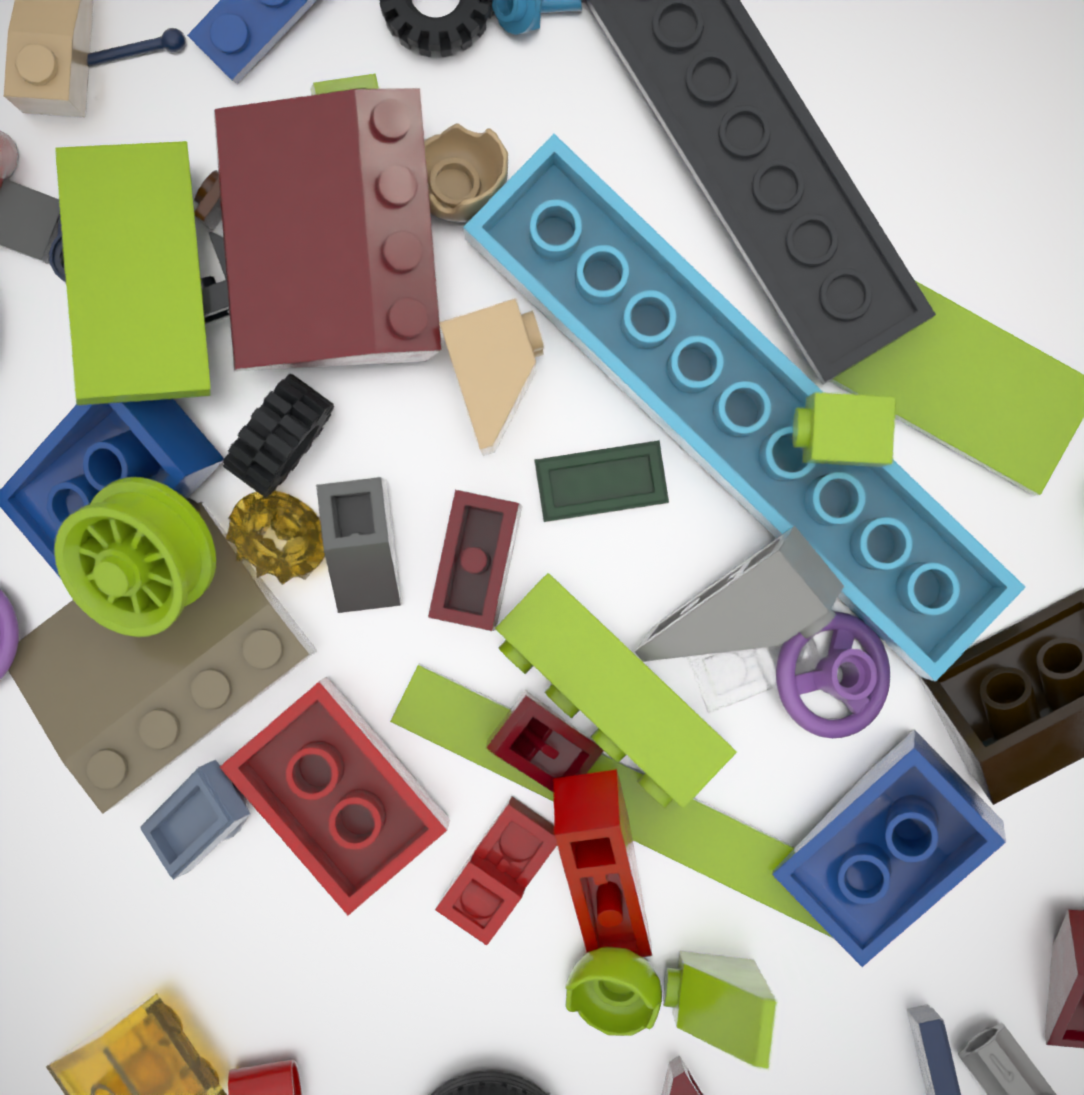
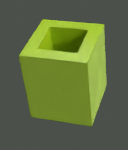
[793,392,896,467]

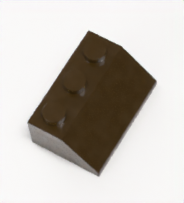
[920,589,1084,805]

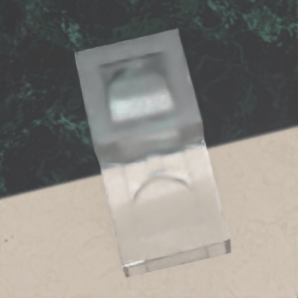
[687,637,821,713]

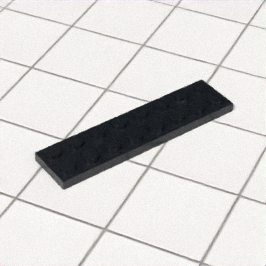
[585,0,936,385]

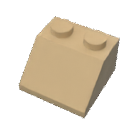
[439,298,544,456]

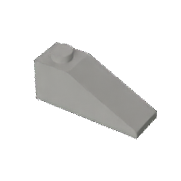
[635,526,844,662]

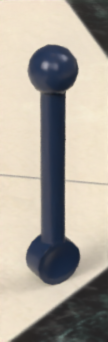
[87,28,186,67]

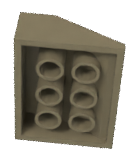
[8,501,317,814]

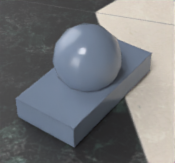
[140,760,251,880]

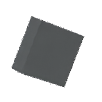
[0,179,60,264]

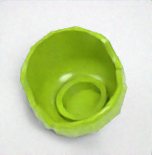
[565,946,662,1036]

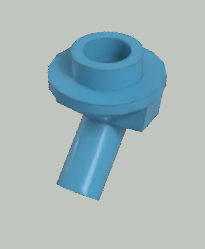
[492,0,582,35]

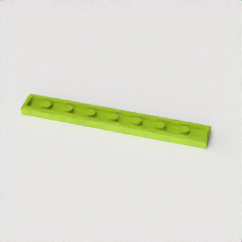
[390,664,834,939]

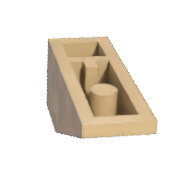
[3,0,93,117]

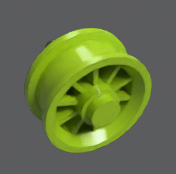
[54,477,216,637]

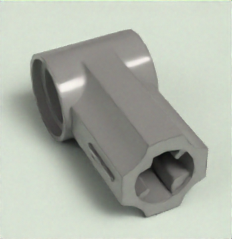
[958,1022,1057,1095]

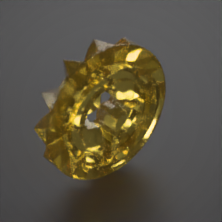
[225,491,325,585]

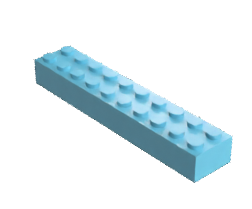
[463,133,1026,682]

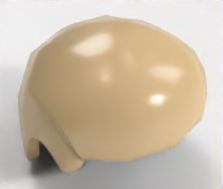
[425,123,508,222]

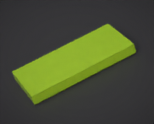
[55,141,211,405]
[830,280,1084,496]

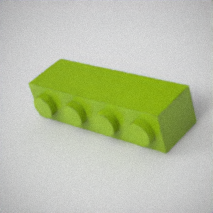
[495,573,737,809]

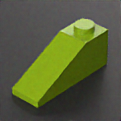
[663,951,777,1069]

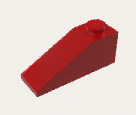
[553,769,652,957]

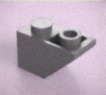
[316,477,402,613]

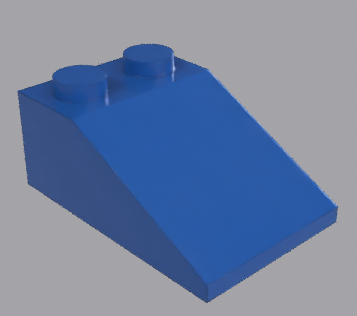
[0,399,224,579]
[772,730,1006,967]

